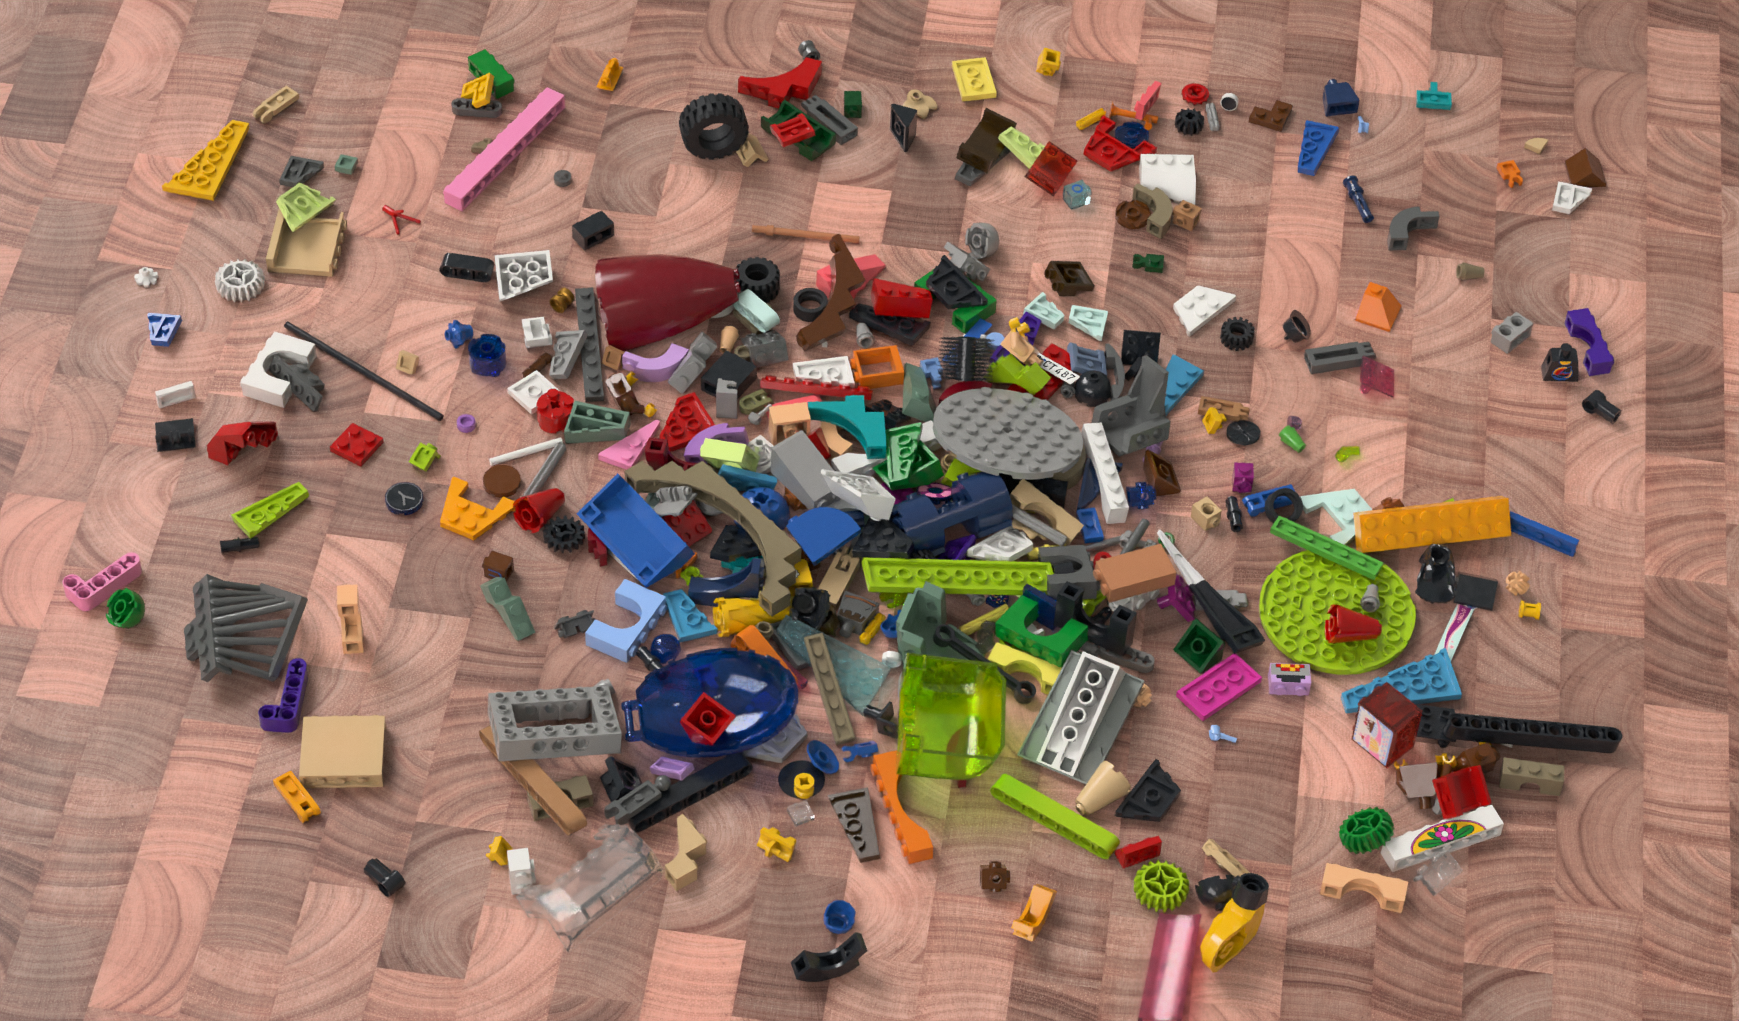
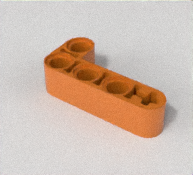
[730,625,798,694]

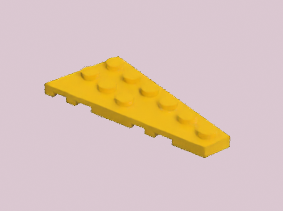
[162,120,250,201]

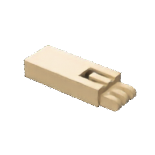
[818,546,862,611]

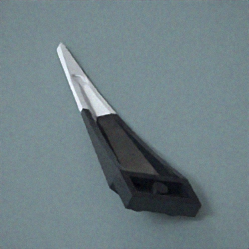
[1157,530,1265,654]

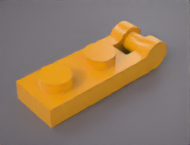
[273,770,321,823]

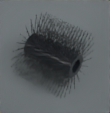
[938,336,995,381]

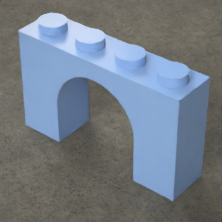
[585,579,667,663]

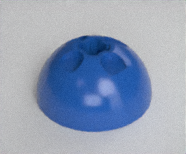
[734,487,790,530]

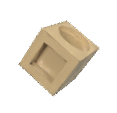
[1191,497,1222,531]

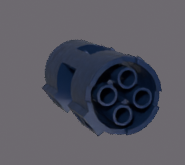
[889,471,1013,557]

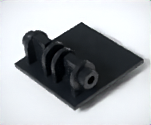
[1121,330,1161,365]
[155,418,196,452]
[1415,704,1456,748]

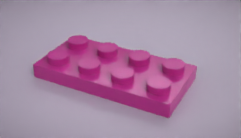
[1176,654,1262,721]

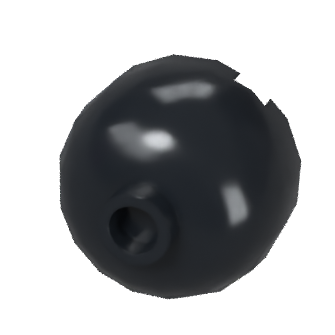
[1074,370,1111,407]
[1195,875,1235,911]

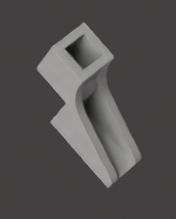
[668,331,717,394]

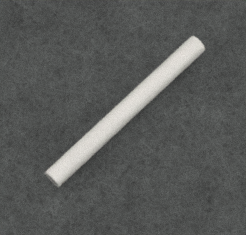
[489,437,563,466]

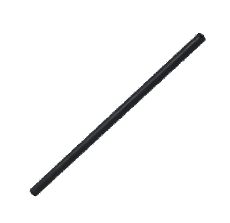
[284,321,444,421]

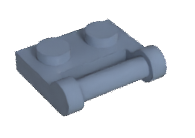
[1067,342,1107,376]

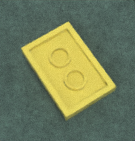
[952,57,997,102]

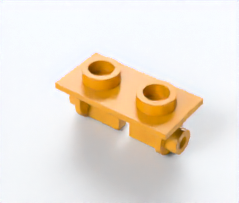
[597,58,623,91]

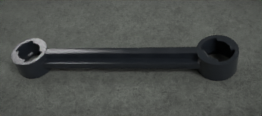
[933,624,1036,704]

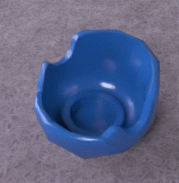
[880,609,901,639]
[824,900,856,934]

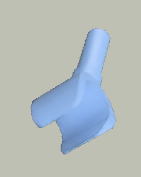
[1358,116,1369,133]
[1209,725,1237,743]

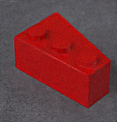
[870,278,933,318]

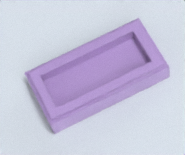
[650,757,694,780]

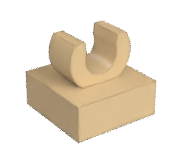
[396,350,419,375]

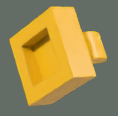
[1202,407,1227,434]
[486,836,513,866]

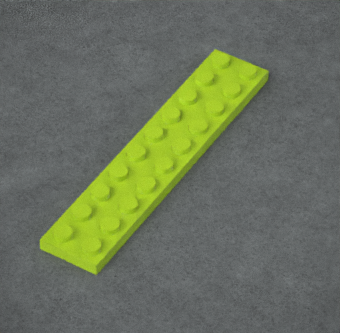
[862,558,1053,596]

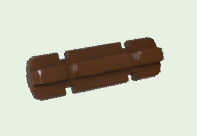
[522,352,552,378]

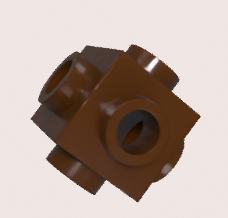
[980,861,1010,892]

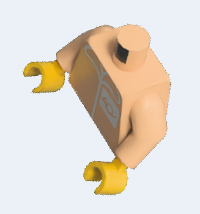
[1000,317,1044,366]

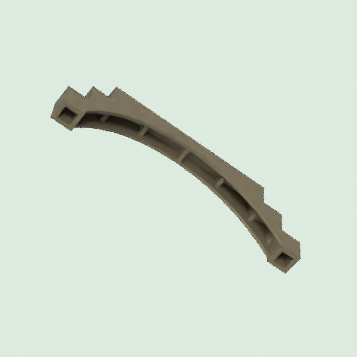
[624,461,802,617]

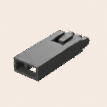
[801,95,858,145]
[1304,341,1376,374]

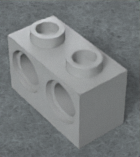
[1491,312,1533,354]

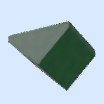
[1173,618,1225,674]

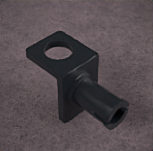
[863,701,899,739]

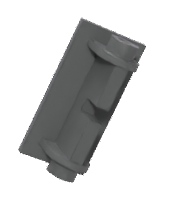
[554,610,595,639]

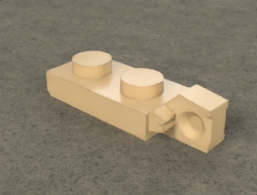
[1202,839,1250,877]

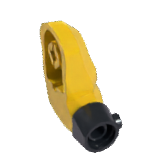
[1200,873,1269,973]

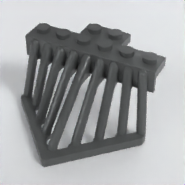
[184,574,308,682]

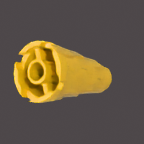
[713,597,791,637]

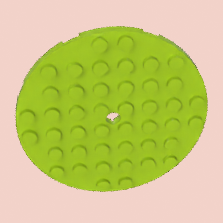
[1259,550,1416,675]

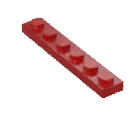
[760,375,873,400]

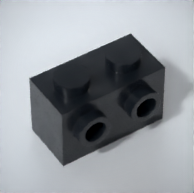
[572,210,614,251]

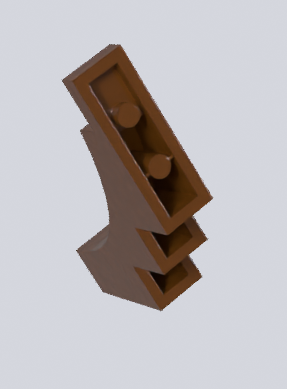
[796,234,865,352]

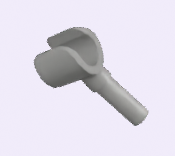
[748,404,772,425]

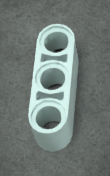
[733,289,780,333]

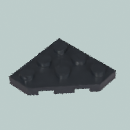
[852,517,914,559]
[710,525,761,562]

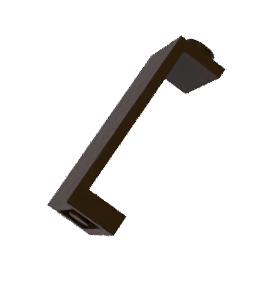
[956,108,1017,173]

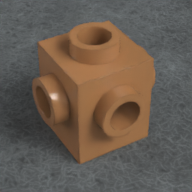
[1172,200,1202,231]

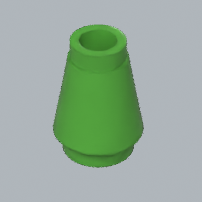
[1279,425,1306,453]

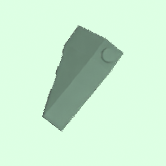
[902,363,937,422]

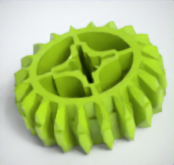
[1133,859,1189,913]

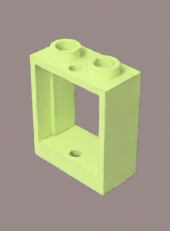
[700,438,760,472]

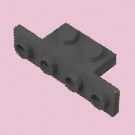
[269,355,325,412]

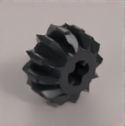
[1175,108,1204,136]

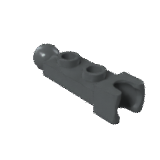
[604,775,671,829]

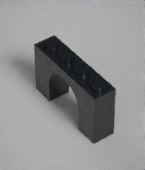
[1054,581,1137,657]

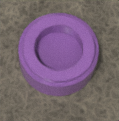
[457,414,476,433]

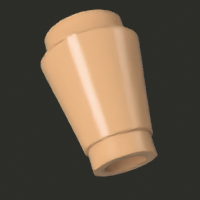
[719,326,739,353]

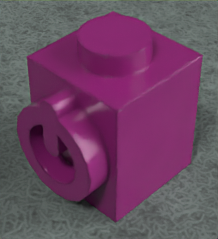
[1232,462,1254,493]

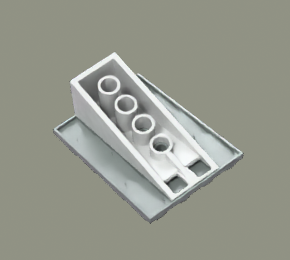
[1017,650,1145,784]

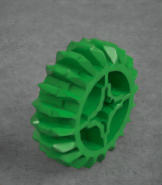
[1339,807,1395,854]

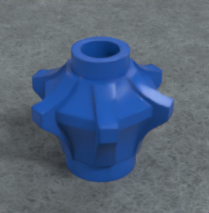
[444,320,473,349]

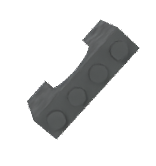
[1038,545,1100,601]

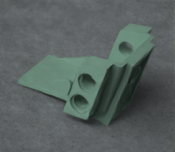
[896,581,987,685]

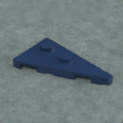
[1077,458,1123,510]

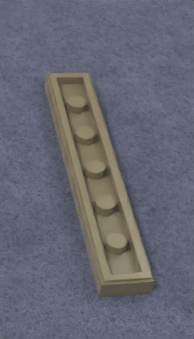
[804,633,855,746]

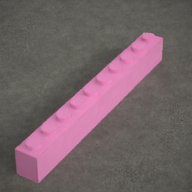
[443,87,565,211]

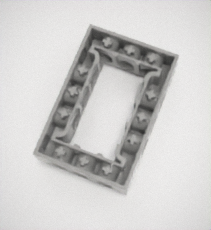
[488,686,622,761]

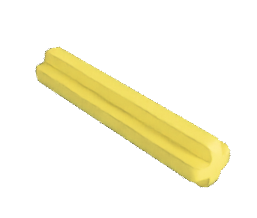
[959,604,1009,636]

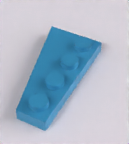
[1165,354,1204,416]

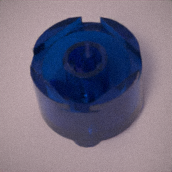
[468,334,507,377]

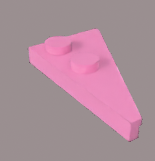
[598,420,660,470]

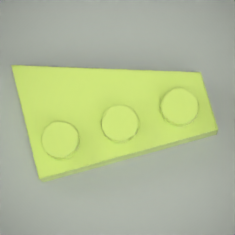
[998,127,1059,174]

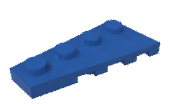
[1298,120,1339,176]

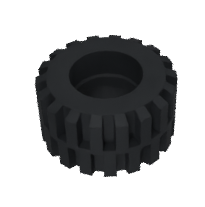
[736,257,780,303]

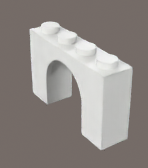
[240,332,317,408]

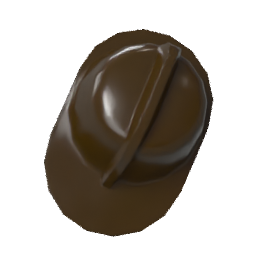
[808,605,841,638]

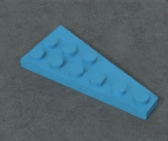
[1341,648,1462,713]

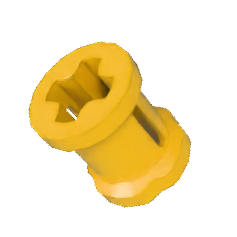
[1518,600,1541,620]

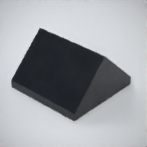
[890,104,917,152]
[1454,572,1498,611]

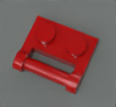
[770,113,815,148]

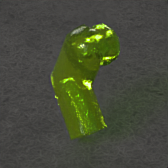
[1335,446,1360,462]

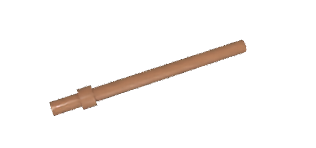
[752,225,860,243]

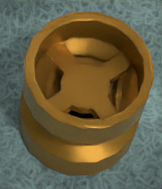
[549,288,575,313]

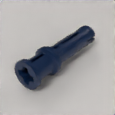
[1343,175,1374,223]

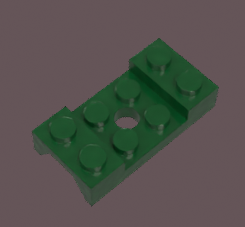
[761,100,836,162]

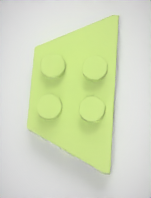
[276,183,336,232]

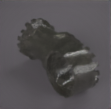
[975,620,996,655]

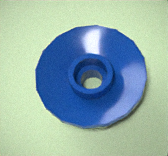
[807,740,839,774]

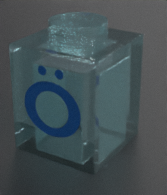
[1062,180,1092,210]

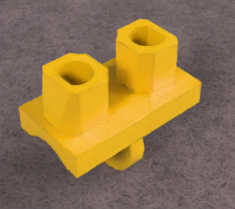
[757,827,797,862]

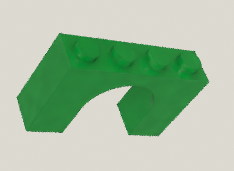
[914,269,997,334]
[996,595,1088,668]

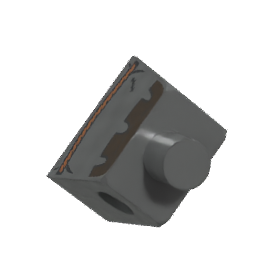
[837,591,880,638]

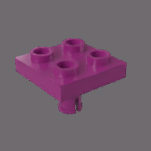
[1157,573,1196,622]

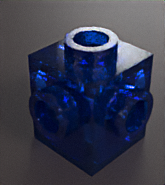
[1126,481,1156,509]

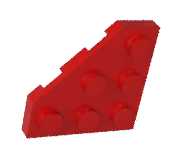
[659,392,715,452]

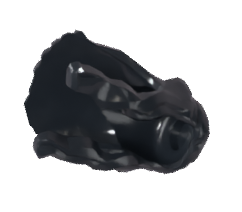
[1415,544,1457,604]
[789,587,830,630]

